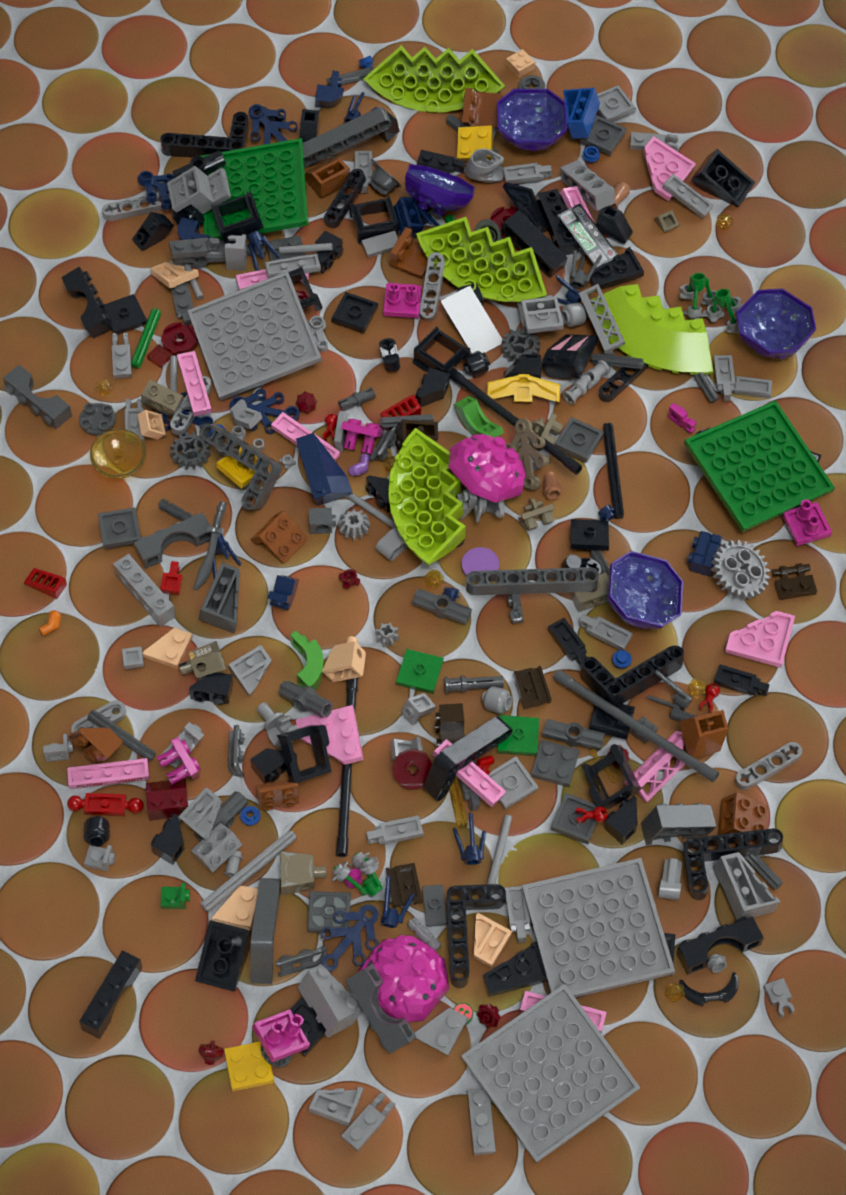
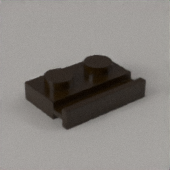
[513,666,552,709]
[386,863,423,908]

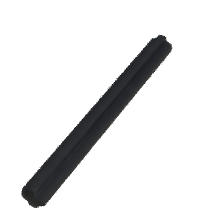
[603,422,624,519]

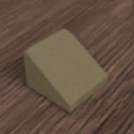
[654,210,680,233]

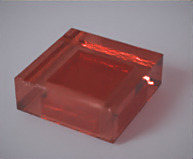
[147,344,173,368]

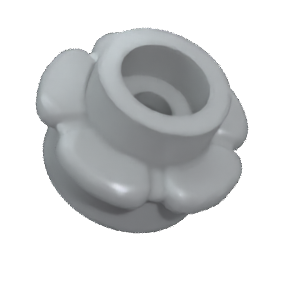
[707,954,727,973]

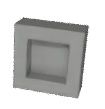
[122,646,144,670]

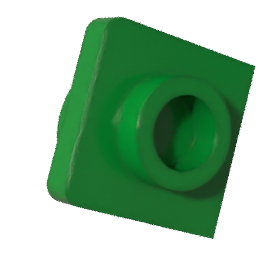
[161,883,190,909]

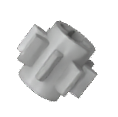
[375,623,399,647]

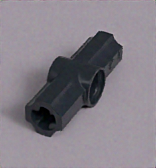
[172,150,226,178]

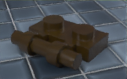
[772,563,817,600]

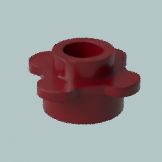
[339,569,360,589]

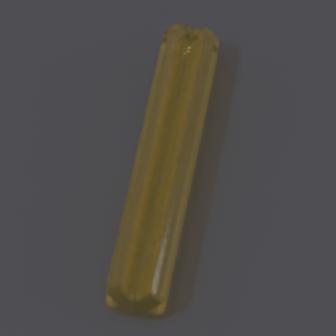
[449,776,468,829]

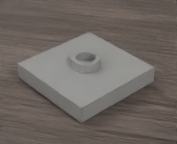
[597,85,636,122]
[488,756,539,810]

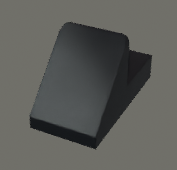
[173,205,205,225]

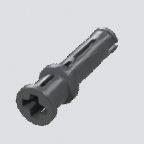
[444,675,504,694]

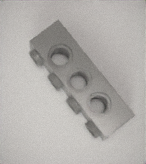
[560,160,615,211]
[113,554,176,627]

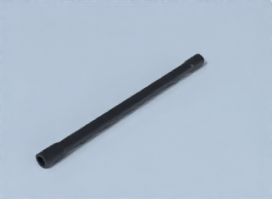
[450,368,582,475]
[336,677,359,857]

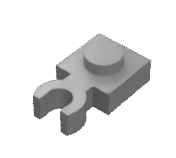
[763,978,794,1018]

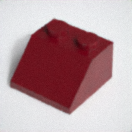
[146,778,189,821]

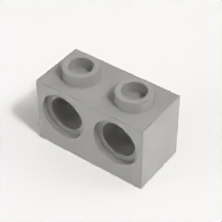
[191,823,242,873]

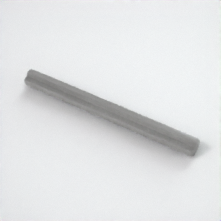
[200,831,297,912]

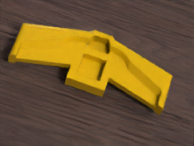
[487,374,560,403]

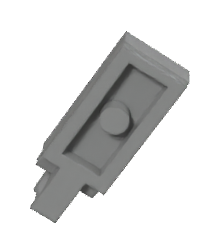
[355,151,373,193]
[503,163,552,184]
[713,355,736,401]
[579,614,633,650]
[366,815,424,845]
[505,886,530,943]

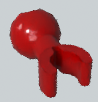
[322,414,338,442]
[699,683,720,713]
[576,806,608,824]

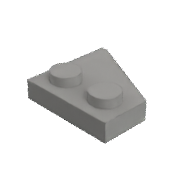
[228,645,272,697]
[179,787,222,841]
[415,1008,469,1056]
[309,1087,364,1127]

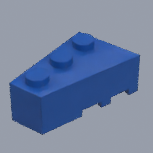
[563,87,600,139]

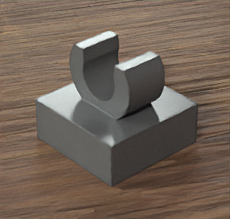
[630,716,658,744]

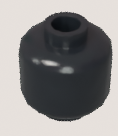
[463,351,491,377]
[83,816,110,847]

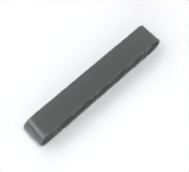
[303,108,392,168]
[466,567,599,595]

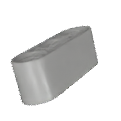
[375,526,408,561]

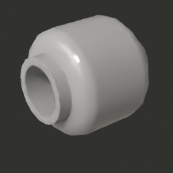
[561,302,588,328]
[482,686,512,714]

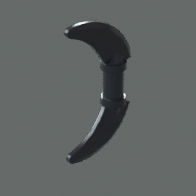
[679,972,739,1006]

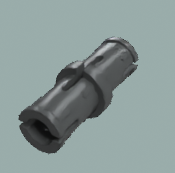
[338,387,376,411]

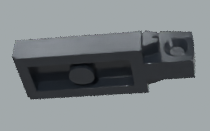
[417,149,466,174]
[548,618,587,667]
[714,664,770,696]

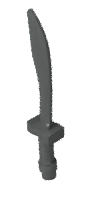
[193,501,227,590]

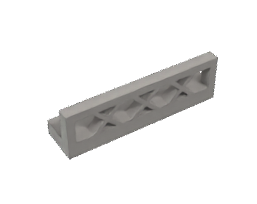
[579,284,625,355]

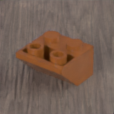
[305,158,350,198]
[679,710,728,758]
[68,728,123,764]

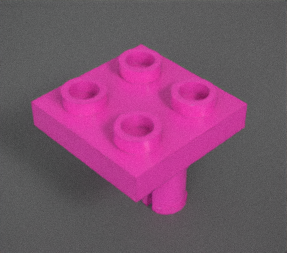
[383,283,422,318]
[341,418,384,454]
[782,499,832,546]
[157,737,201,785]
[252,1009,310,1062]

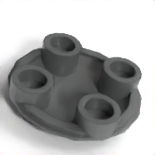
[79,403,116,435]

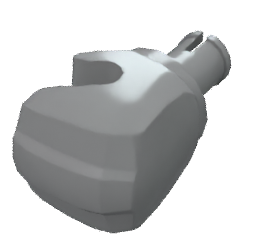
[257,702,298,748]

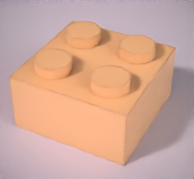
[506,49,536,78]
[137,410,166,440]

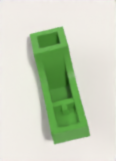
[453,396,504,438]
[290,630,324,691]

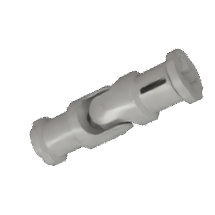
[562,360,610,405]

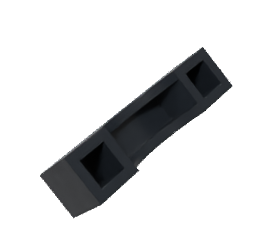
[61,266,112,338]
[676,916,764,975]
[79,950,142,1039]

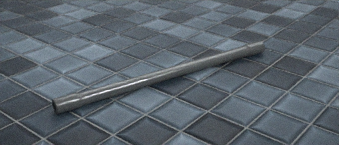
[553,670,719,782]

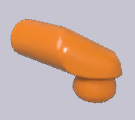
[39,610,61,636]

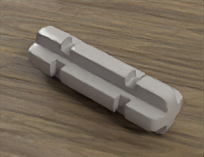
[408,917,441,951]

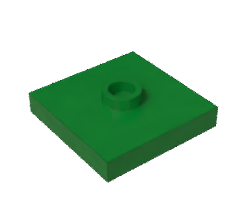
[396,649,444,694]
[497,715,539,756]

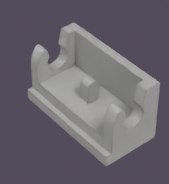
[225,235,248,271]

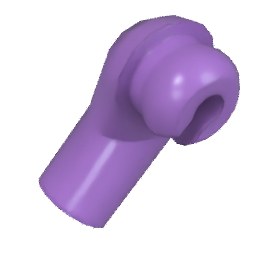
[348,454,370,476]

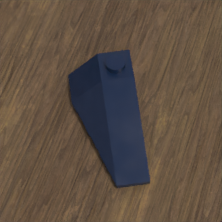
[296,433,353,506]

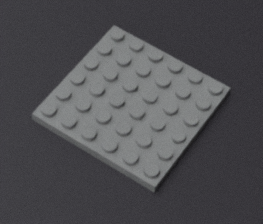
[187,271,323,401]
[522,858,675,998]
[461,984,640,1163]

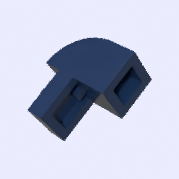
[314,70,344,108]
[178,217,211,240]
[268,575,299,610]

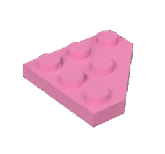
[643,136,696,201]
[725,611,795,668]
[296,705,364,765]

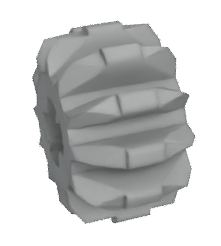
[338,508,370,541]

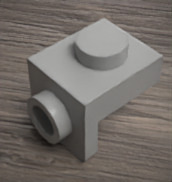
[230,399,262,429]
[390,737,423,760]

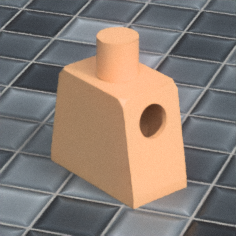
[322,636,366,682]

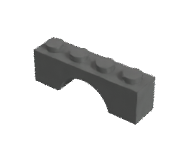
[3,365,72,429]
[134,513,211,569]
[345,964,416,1054]

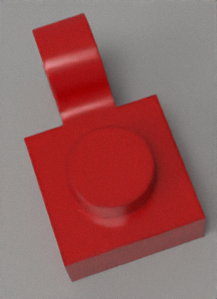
[160,561,183,595]

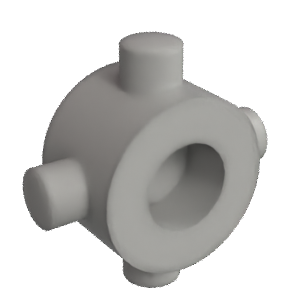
[279,454,296,469]

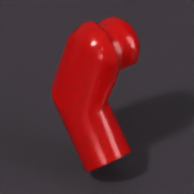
[476,755,495,775]

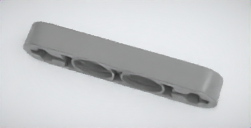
[102,193,164,221]
[420,252,445,321]
[170,376,212,435]
[735,742,802,790]

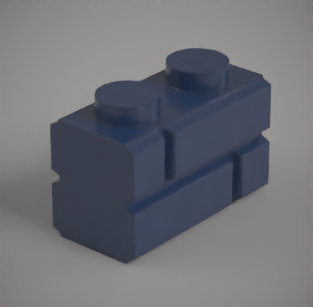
[394,197,424,239]
[687,531,722,577]

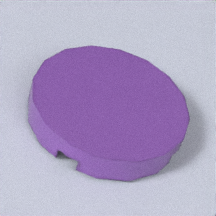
[461,547,499,577]

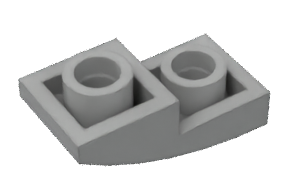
[457,486,478,519]

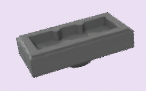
[422,885,447,927]

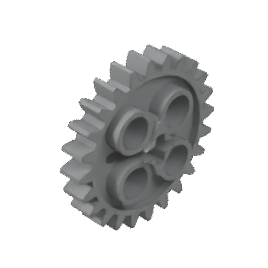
[711,540,770,600]

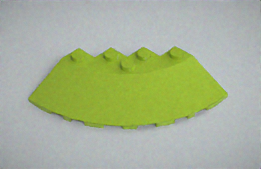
[363,45,506,113]
[416,217,547,302]
[588,284,713,375]
[389,428,466,566]

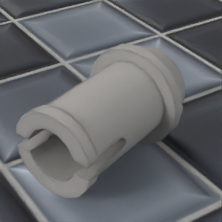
[224,850,243,877]

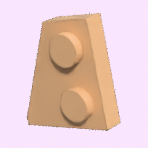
[150,262,199,288]
[143,628,193,669]
[212,886,258,928]
[474,913,512,968]

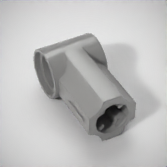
[658,858,682,901]

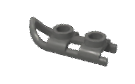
[369,426,396,461]
[228,725,245,777]
[275,945,327,977]

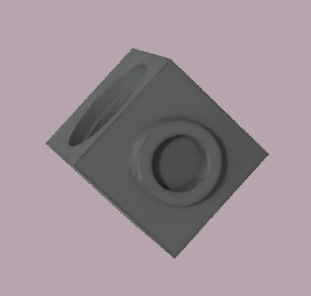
[309,508,336,534]

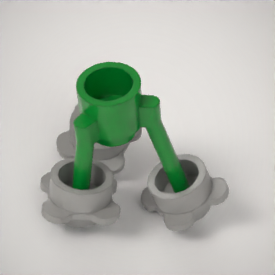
[679,273,716,320]
[703,288,743,333]
[331,852,383,897]

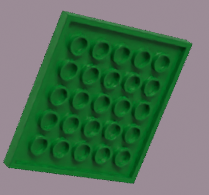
[201,138,309,240]
[684,400,835,533]

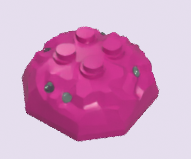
[448,434,526,503]
[358,935,449,1023]

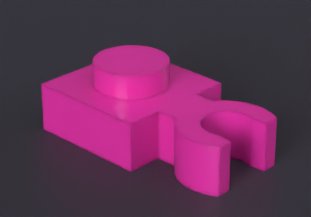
[667,403,697,434]

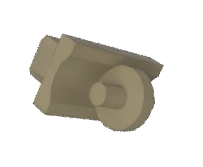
[531,413,563,445]
[518,498,555,531]

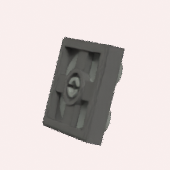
[308,891,351,933]

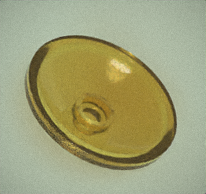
[90,429,146,479]

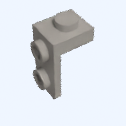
[162,722,204,769]

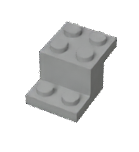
[167,166,231,214]
[517,295,564,334]

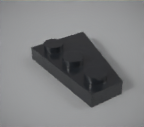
[502,182,548,233]
[589,247,644,289]
[483,941,547,997]

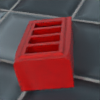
[380,395,421,417]
[24,568,67,599]

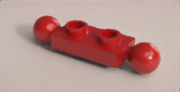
[67,793,144,816]

